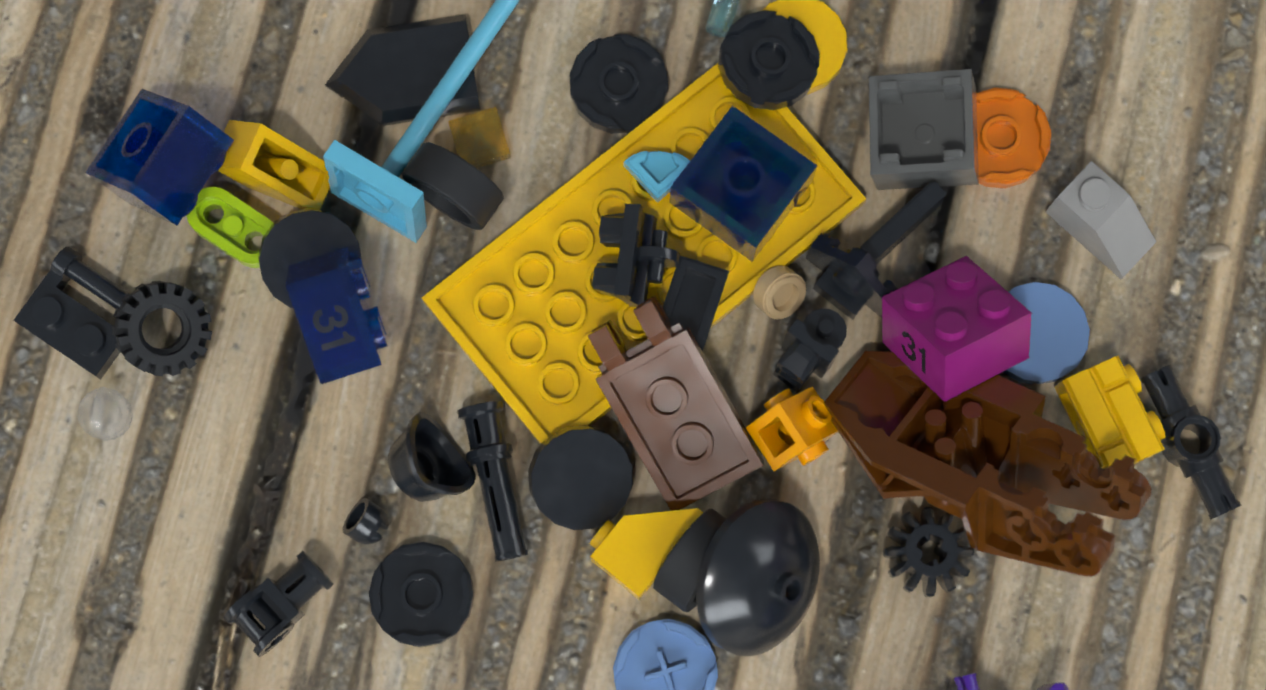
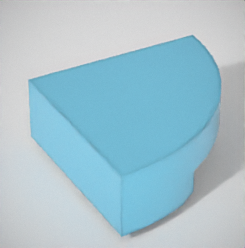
[623,151,696,203]

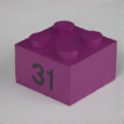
[882,256,1032,402]

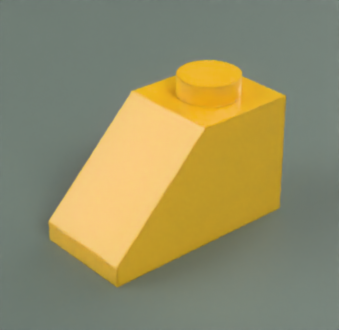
[209,120,330,210]
[589,508,703,600]

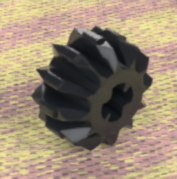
[883,507,974,597]

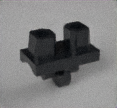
[592,204,681,307]
[773,308,847,393]

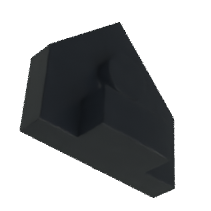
[806,233,898,320]

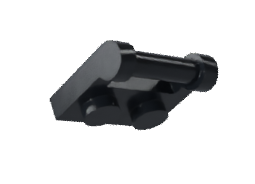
[13,247,129,380]

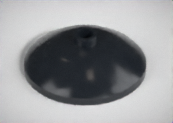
[696,498,820,656]

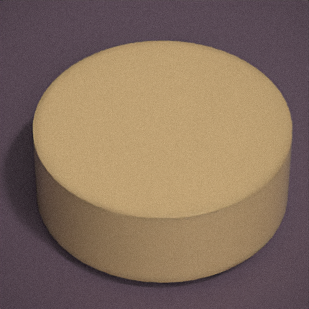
[753,266,806,319]

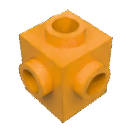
[746,386,838,471]

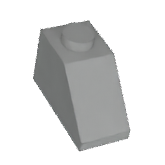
[1046,161,1156,279]

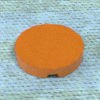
[976,88,1051,189]

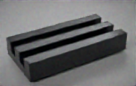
[860,181,947,265]

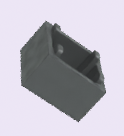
[869,69,979,190]

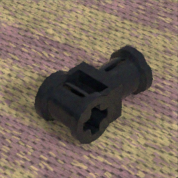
[224,550,334,657]

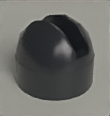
[343,498,389,545]

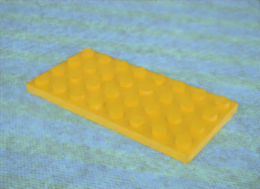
[422,63,867,445]

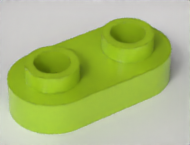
[186,187,273,268]

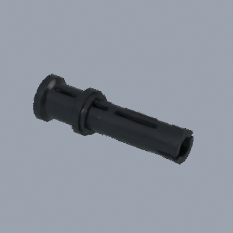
[457,401,528,562]

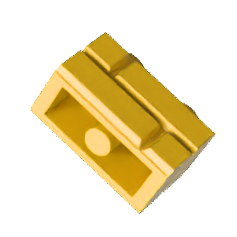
[1054,356,1165,469]

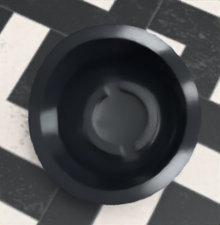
[388,412,476,502]

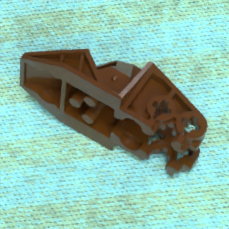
[824,351,1152,577]

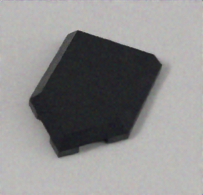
[325,14,481,126]

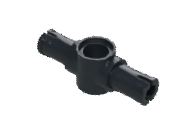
[1140,365,1242,520]

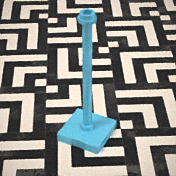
[323,0,520,243]

